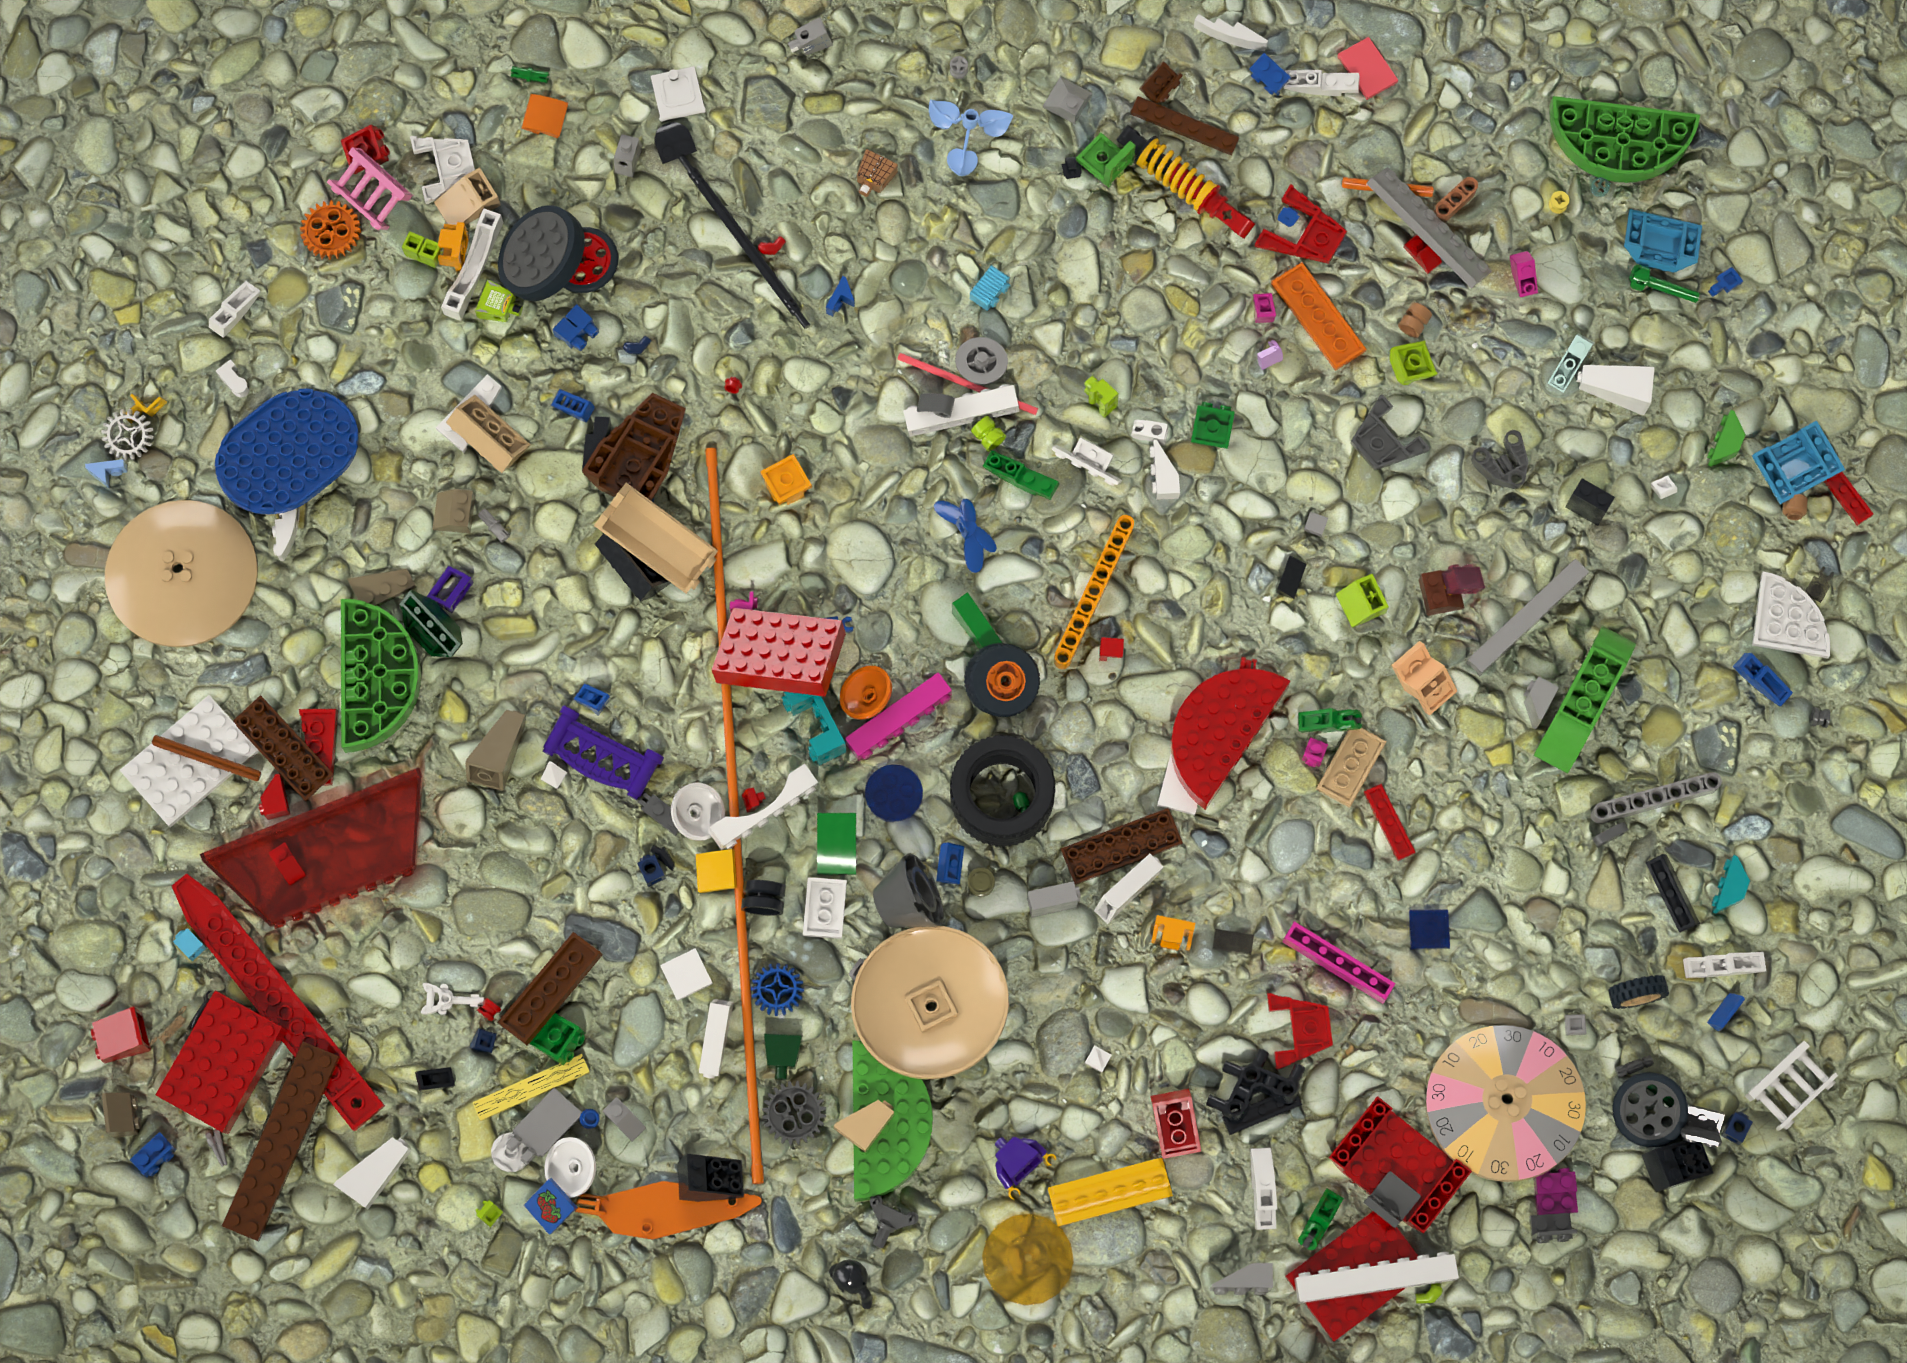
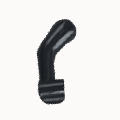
[189,991,212,1030]

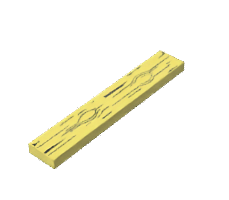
[473,1054,590,1121]

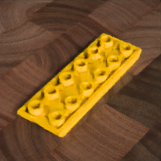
[1047,1158,1173,1227]

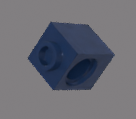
[637,854,666,887]
[1721,1112,1753,1145]

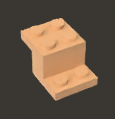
[1391,641,1457,716]

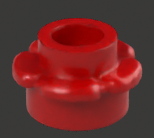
[724,377,742,394]

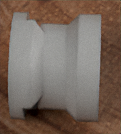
[950,56,968,79]

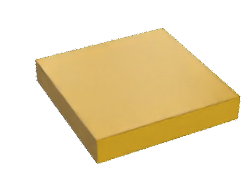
[696,849,737,893]

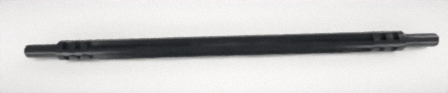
[678,154,810,329]

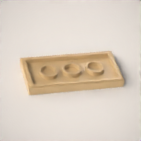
[1316,728,1387,808]

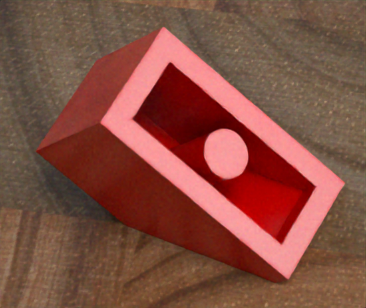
[259,774,290,820]

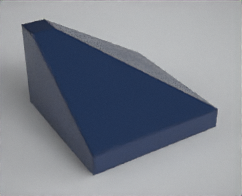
[470,1028,497,1053]

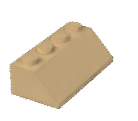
[446,395,530,473]

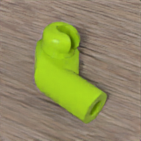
[1415,1283,1443,1304]

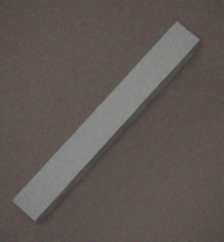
[1466,559,1589,677]

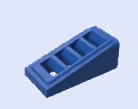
[551,389,595,422]

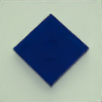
[1409,909,1450,950]

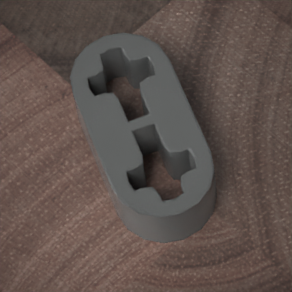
[1592,822,1629,847]

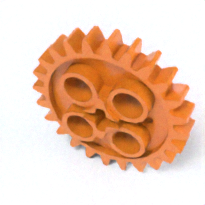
[300,200,361,260]

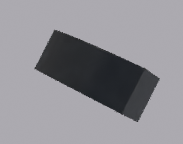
[582,416,611,476]

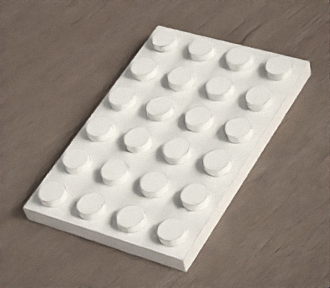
[120,695,260,827]

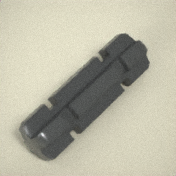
[1615,1055,1654,1077]

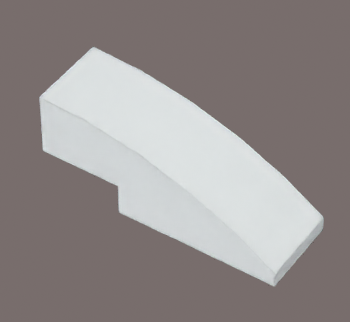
[209,281,261,338]

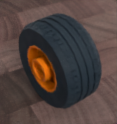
[964,643,1040,717]

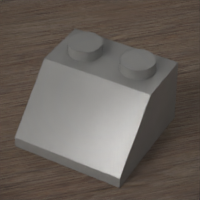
[1524,676,1559,729]

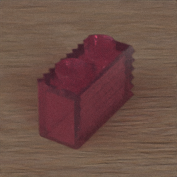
[1442,564,1485,594]

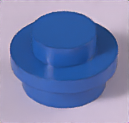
[579,1109,600,1129]

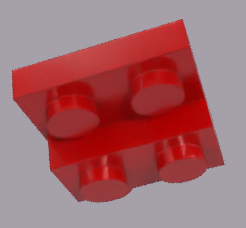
[341,125,390,174]

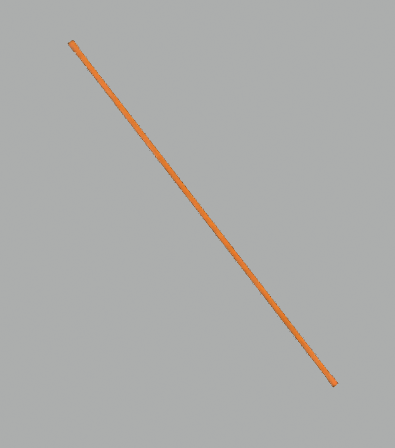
[705,448,764,1184]

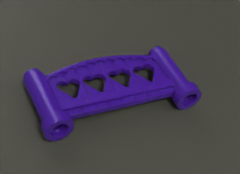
[542,706,664,800]

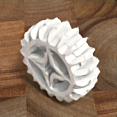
[101,409,154,460]

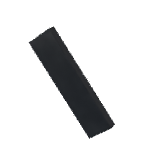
[1222,1090,1302,1136]

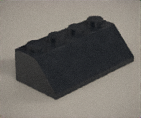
[595,533,671,601]

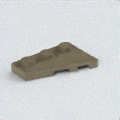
[348,569,416,606]

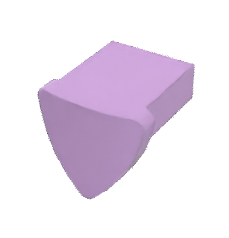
[1257,340,1283,370]

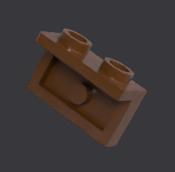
[1139,61,1183,103]

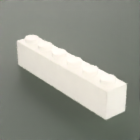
[903,384,1020,437]

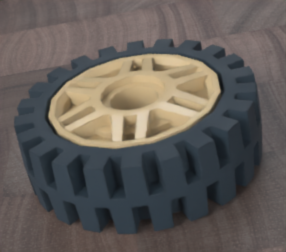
[1608,975,1669,1009]

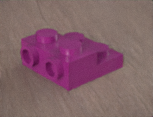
[1533,1168,1578,1215]

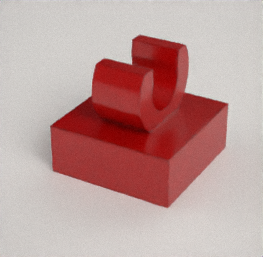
[742,787,766,813]

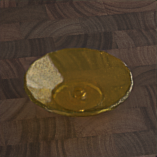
[982,1213,1074,1305]

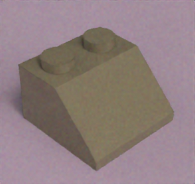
[433,489,475,534]
[102,1093,141,1138]

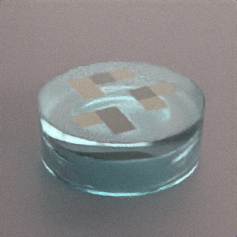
[1591,177,1610,197]

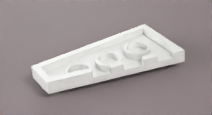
[436,374,502,453]

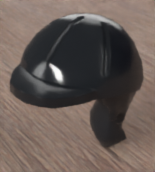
[829,1259,873,1309]

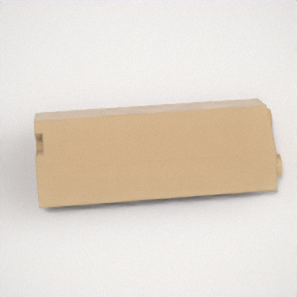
[594,483,718,594]

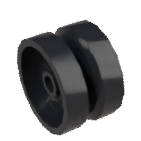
[741,880,786,916]

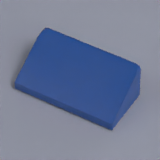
[936,842,964,884]
[1707,993,1745,1031]

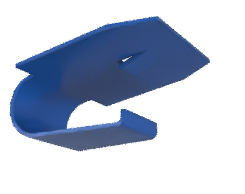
[1278,207,1300,227]

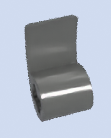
[917,393,955,418]

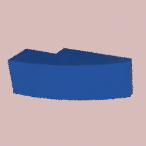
[1733,653,1793,706]

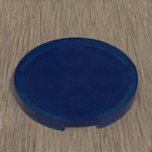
[865,765,923,822]

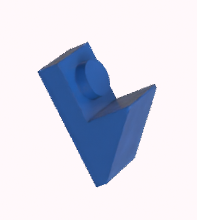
[826,276,855,317]
[574,684,610,716]

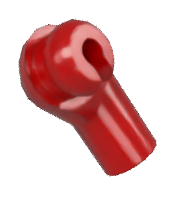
[758,236,786,255]

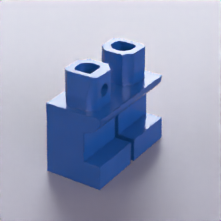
[553,304,599,351]

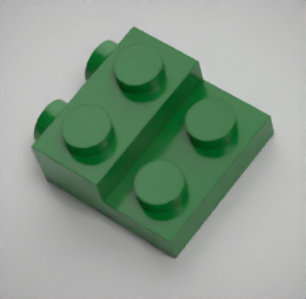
[1191,402,1235,449]
[529,1013,586,1066]

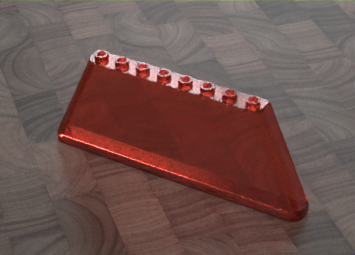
[200,767,423,929]

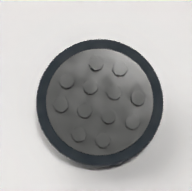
[498,205,585,301]

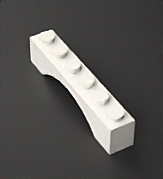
[441,209,503,321]
[708,764,818,850]

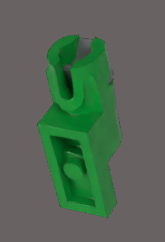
[1299,708,1362,733]
[1298,1188,1344,1251]

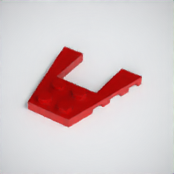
[1255,184,1347,264]

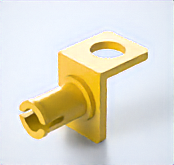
[126,394,167,424]

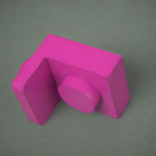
[730,592,758,613]
[1302,737,1328,767]

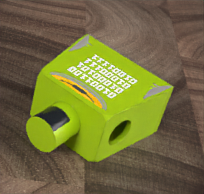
[475,280,523,322]

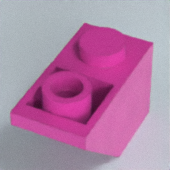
[1510,251,1538,297]

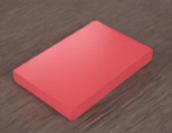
[1337,37,1398,100]

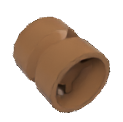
[1398,302,1432,338]

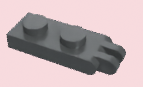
[637,792,679,837]

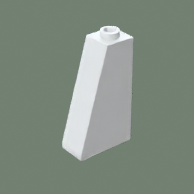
[1094,854,1163,924]
[699,999,734,1078]
[333,1137,411,1209]

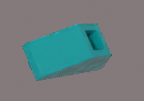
[1711,855,1750,913]

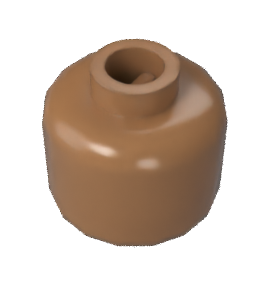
[1782,494,1808,520]

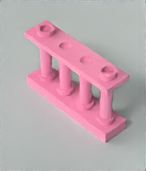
[327,147,413,230]

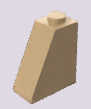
[833,1100,894,1153]

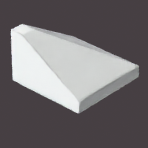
[541,761,567,789]

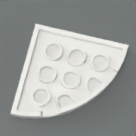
[1752,571,1830,658]

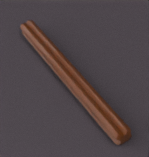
[152,735,261,781]

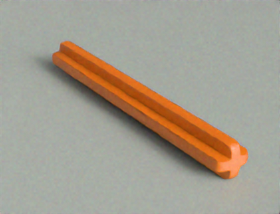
[1342,177,1434,197]

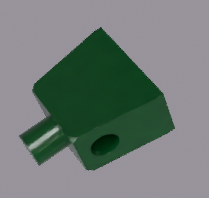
[764,1034,802,1080]

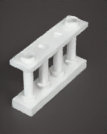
[1745,1041,1838,1131]

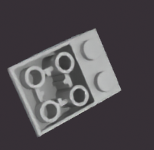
[1210,1263,1273,1295]

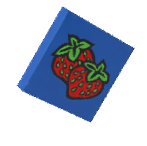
[524,1178,578,1235]

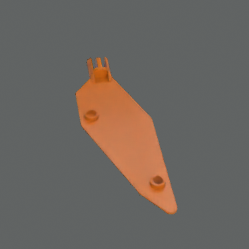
[575,1181,762,1240]

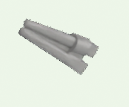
[205,1129,227,1167]

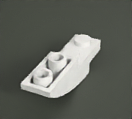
[1284,70,1360,96]
[272,507,300,561]
[1250,1148,1277,1230]

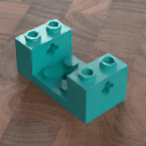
[782,691,846,766]

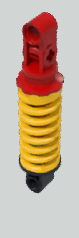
[1116,124,1255,239]

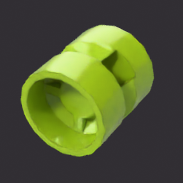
[971,416,1006,452]

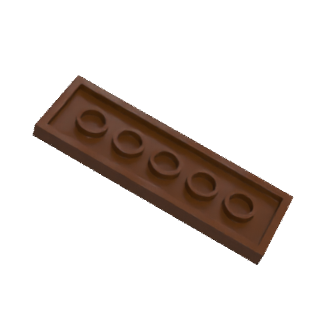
[497,932,603,1046]

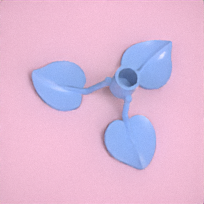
[929,100,1013,176]

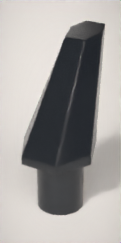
[650,845,675,871]

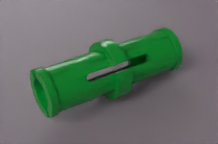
[511,66,549,84]

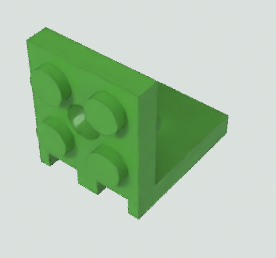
[1076,133,1136,188]

